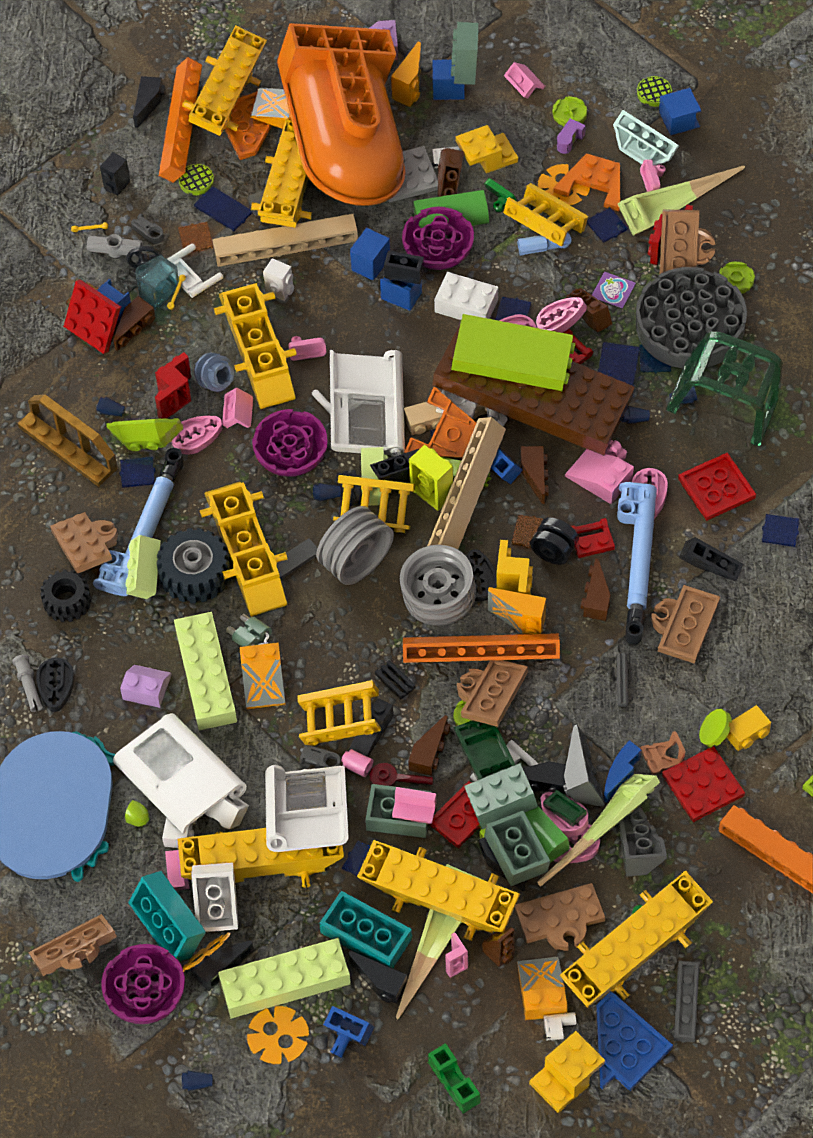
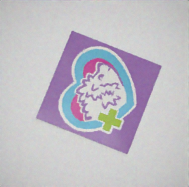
[592,272,636,308]

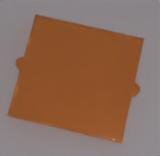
[178,222,213,253]
[512,515,543,549]

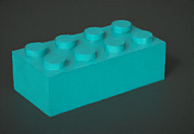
[128,871,206,962]
[319,891,412,969]

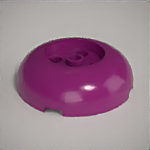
[402,207,474,270]
[252,409,328,477]
[101,944,185,1024]

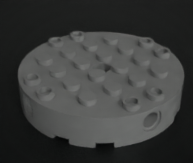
[636,267,747,369]

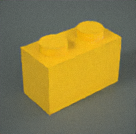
[726,705,771,751]

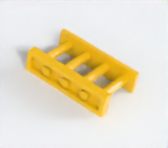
[503,183,588,247]
[333,475,416,533]
[298,680,381,746]

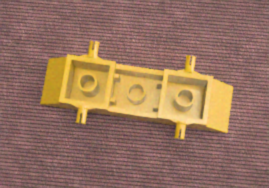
[182,25,267,136]
[251,119,312,228]
[214,283,297,409]
[200,482,288,616]
[178,828,344,888]
[357,840,520,941]
[559,870,713,1007]

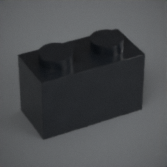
[100,152,130,196]
[384,250,424,285]

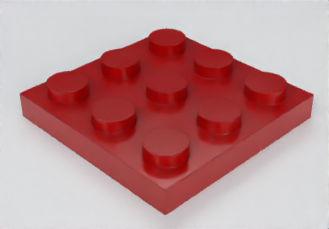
[63,279,121,354]
[678,452,756,521]
[662,746,745,822]

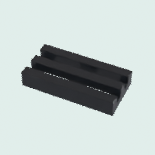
[337,470,362,506]
[375,660,416,699]

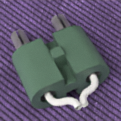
[226,614,272,647]

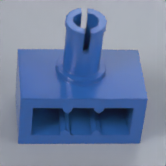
[323,1006,374,1058]

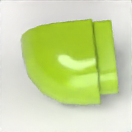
[125,800,150,827]

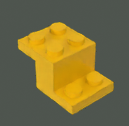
[455,125,518,173]
[497,540,533,595]
[529,1031,605,1113]

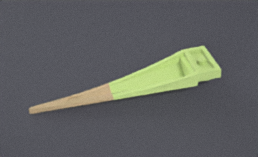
[618,166,745,236]
[538,774,660,886]
[396,864,483,1020]

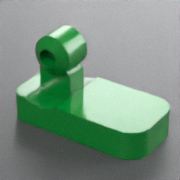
[484,178,517,213]

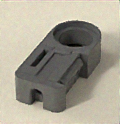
[131,214,164,244]
[300,745,341,768]

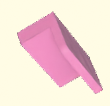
[504,62,545,98]
[222,387,253,428]
[392,787,436,824]
[165,850,190,891]
[445,932,468,978]

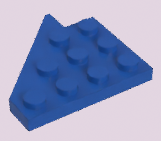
[596,991,673,1091]

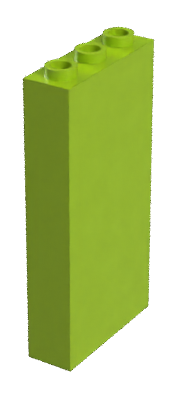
[451,314,575,391]

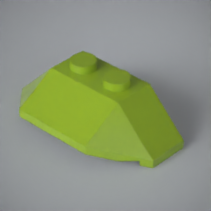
[106,418,183,451]

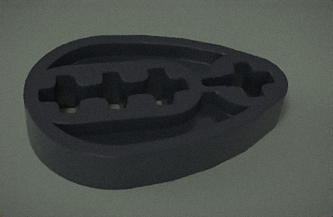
[466,549,497,601]
[36,658,75,712]

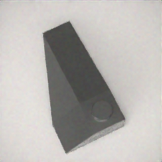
[563,724,605,806]
[619,806,667,877]

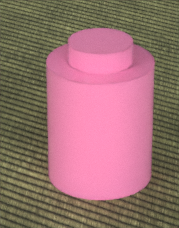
[341,749,373,777]

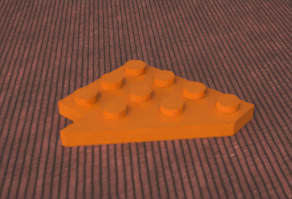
[225,92,272,160]

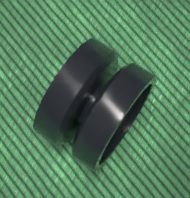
[530,517,579,565]

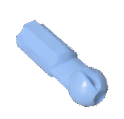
[517,232,572,255]

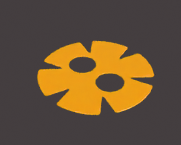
[538,164,590,205]
[182,933,230,972]
[247,1006,309,1064]

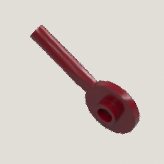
[370,763,433,786]

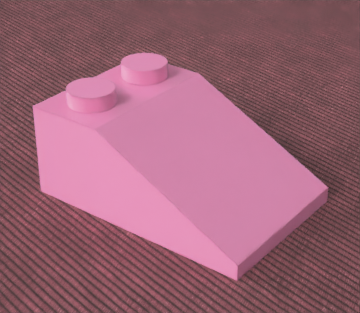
[565,449,634,504]

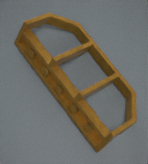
[18,395,118,487]

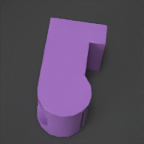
[557,119,585,154]

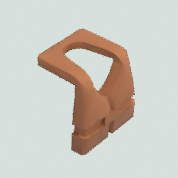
[640,731,686,775]

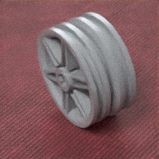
[316,506,394,585]
[400,545,476,626]

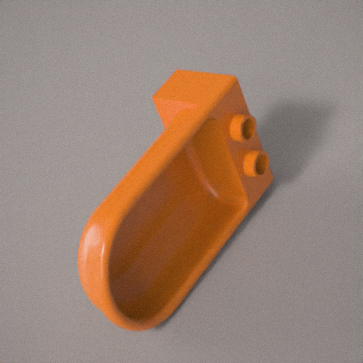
[277,23,405,206]

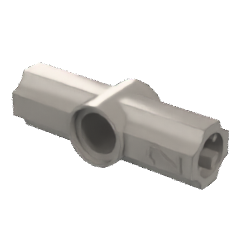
[87,234,143,258]

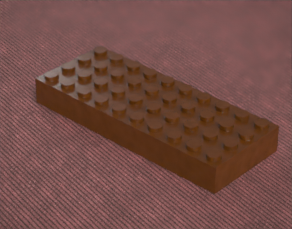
[432,323,635,456]

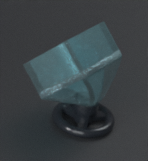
[126,246,179,310]

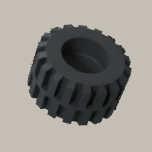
[40,569,91,623]

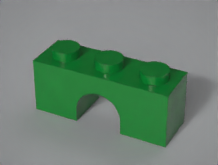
[428,1043,480,1114]

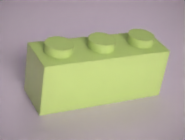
[361,447,389,506]
[126,535,161,599]

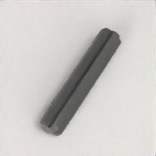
[617,653,628,707]

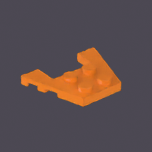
[553,154,620,211]
[404,387,476,459]

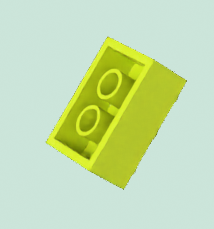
[409,445,453,511]

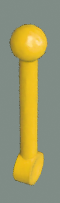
[71,223,109,232]
[167,274,186,310]

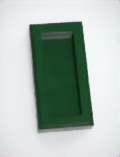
[543,790,587,827]

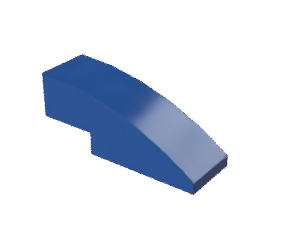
[604,740,641,803]

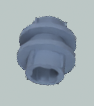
[194,352,234,392]

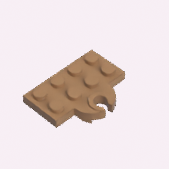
[659,209,716,274]
[50,512,118,573]
[651,585,720,664]
[457,660,528,727]
[514,883,605,951]
[28,914,117,976]

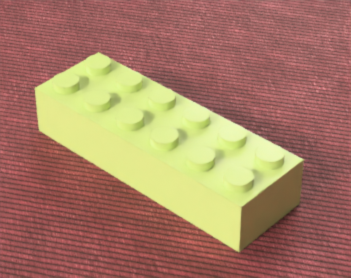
[174,612,237,731]
[218,938,350,1018]

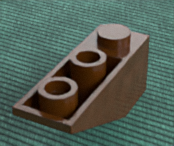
[438,148,464,197]
[566,288,613,332]
[113,296,155,351]
[521,446,548,504]
[581,559,611,621]
[408,715,451,776]
[482,927,515,968]

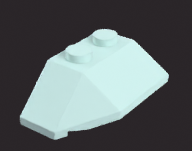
[613,110,679,165]

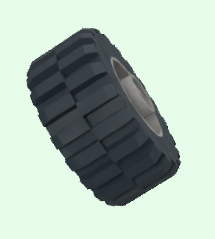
[156,528,231,603]

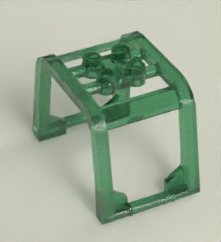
[666,332,783,446]

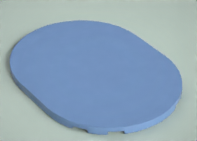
[0,731,113,879]

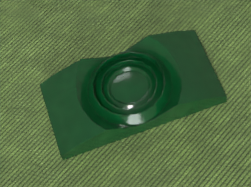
[454,720,516,781]

